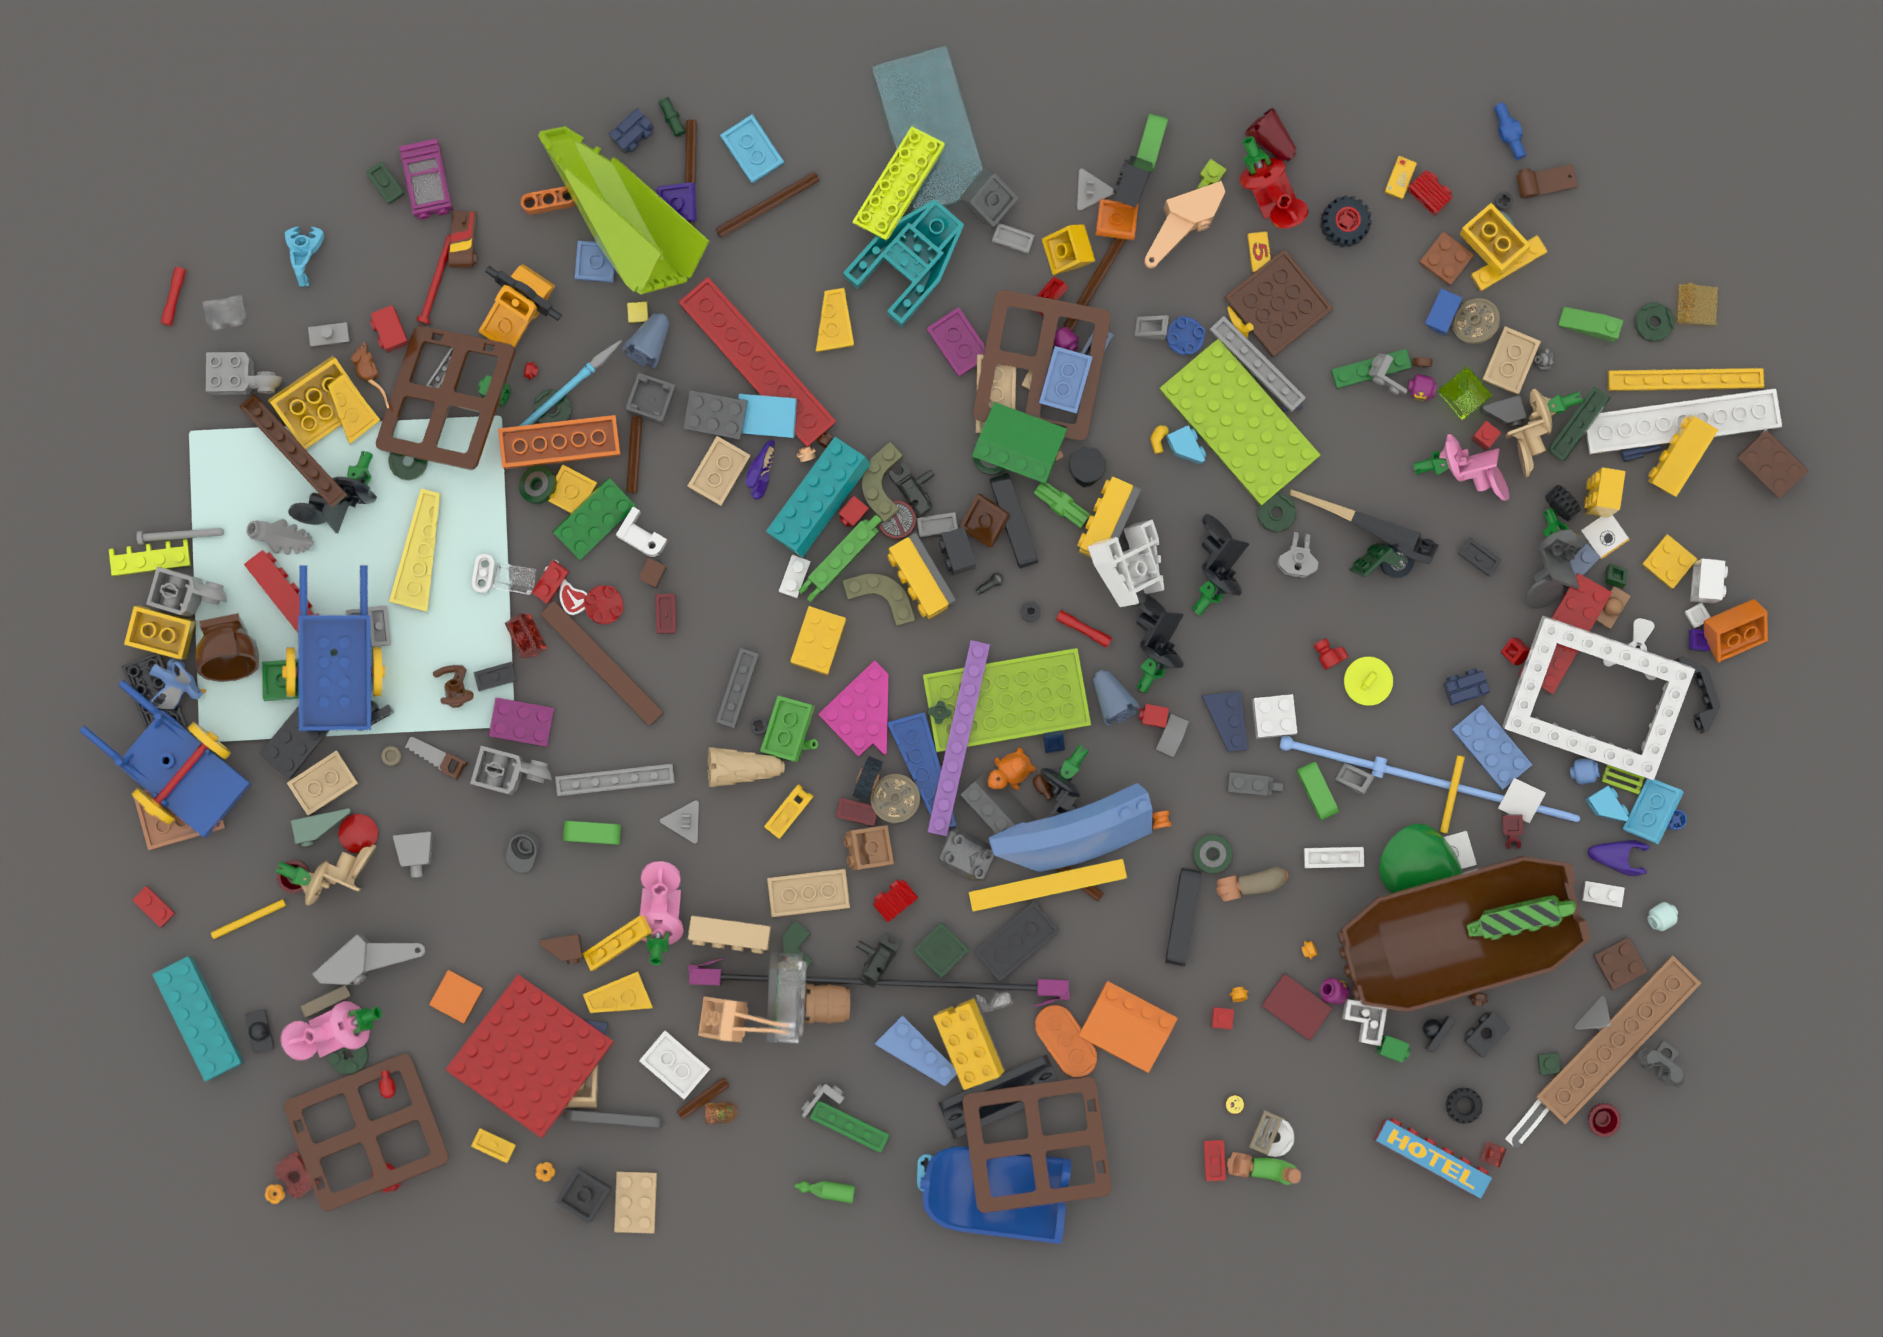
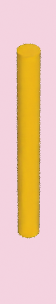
[1440,755,1465,833]
[211,899,286,939]

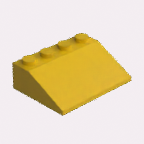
[268,356,364,449]

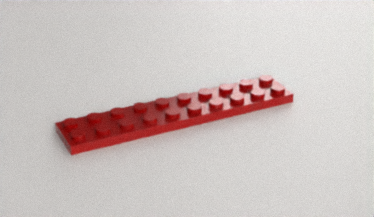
[679,277,836,447]

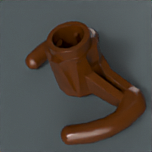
[433,665,474,708]

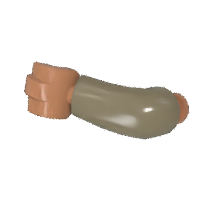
[1216,867,1289,902]

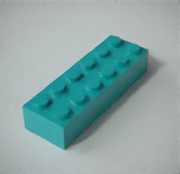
[766,437,871,558]
[152,956,245,1081]

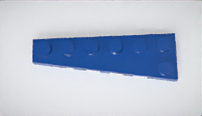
[887,712,957,828]

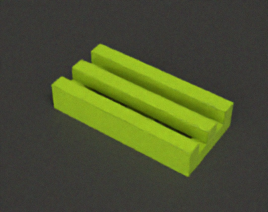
[1601,764,1645,795]

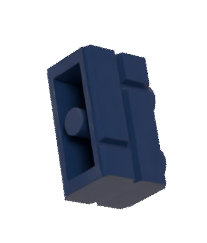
[609,108,654,154]
[1443,669,1490,706]

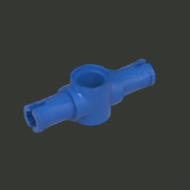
[1494,102,1526,160]

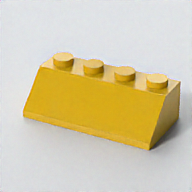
[1648,415,1718,497]

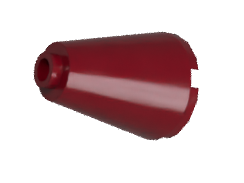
[1244,107,1297,161]

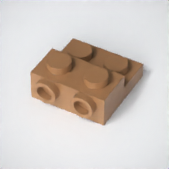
[843,825,894,871]

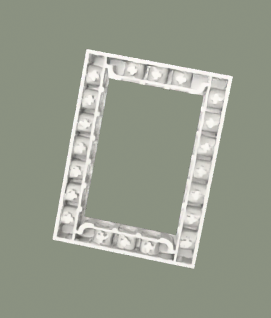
[1502,616,1695,780]

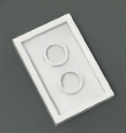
[639,1030,710,1099]

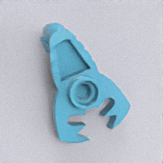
[285,227,325,287]

